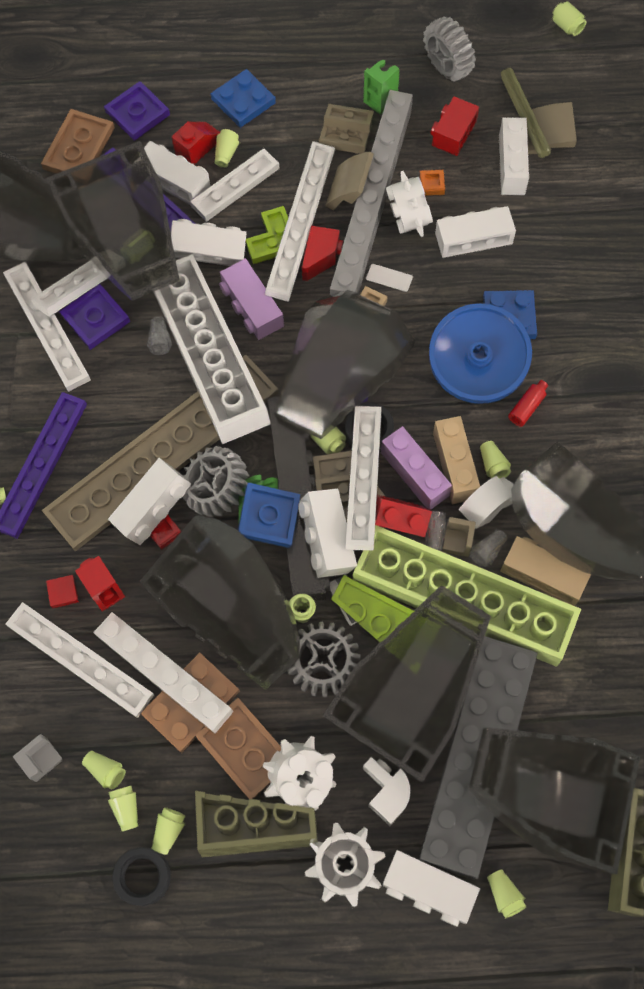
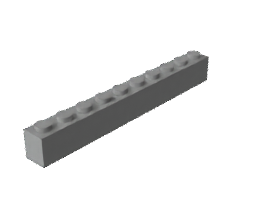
[330,90,413,309]

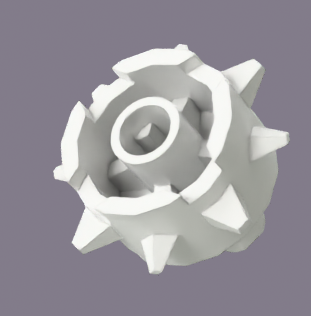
[386,171,433,237]
[263,736,336,810]
[305,823,385,907]

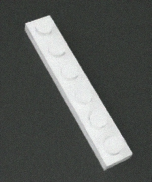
[3,262,91,392]
[346,406,381,551]
[6,602,154,718]
[93,612,234,733]

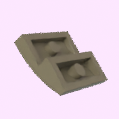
[527,102,577,154]
[319,104,374,154]
[325,152,374,210]
[313,451,352,503]

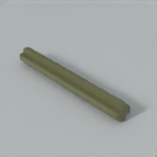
[501,68,551,158]

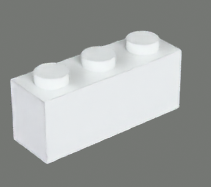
[499,118,529,195]
[133,141,211,205]
[435,206,516,258]
[168,219,246,266]
[108,458,191,545]
[299,489,357,578]
[382,850,480,927]

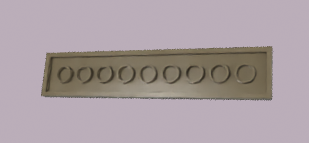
[42,355,279,551]

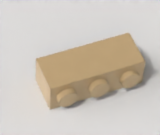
[433,416,480,504]
[500,536,592,606]

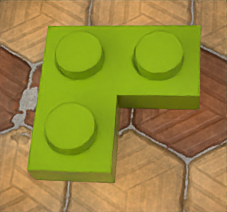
[245,206,288,264]

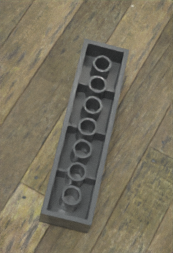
[418,636,538,880]

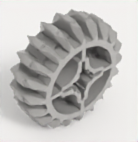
[423,16,476,82]
[183,446,249,517]
[285,621,361,697]

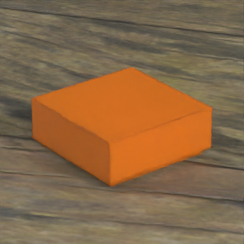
[419,170,445,195]

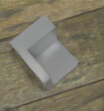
[13,734,63,782]

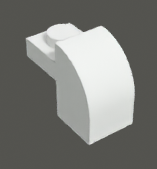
[459,476,521,529]
[363,757,410,826]

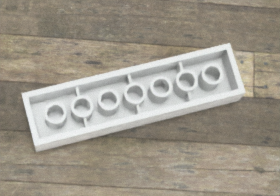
[146,254,271,444]

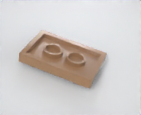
[41,109,115,183]
[141,652,240,753]
[195,698,281,799]

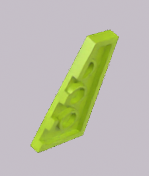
[331,575,441,675]

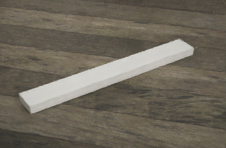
[265,142,335,302]

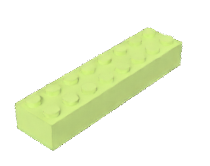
[353,525,581,667]

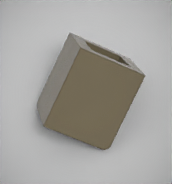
[442,517,476,557]

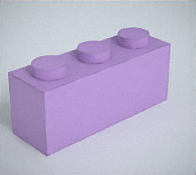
[219,258,284,340]
[381,426,452,510]

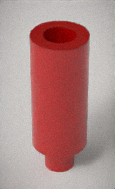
[508,380,548,427]

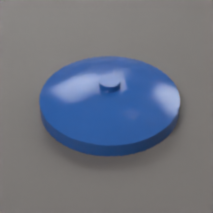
[429,303,532,404]

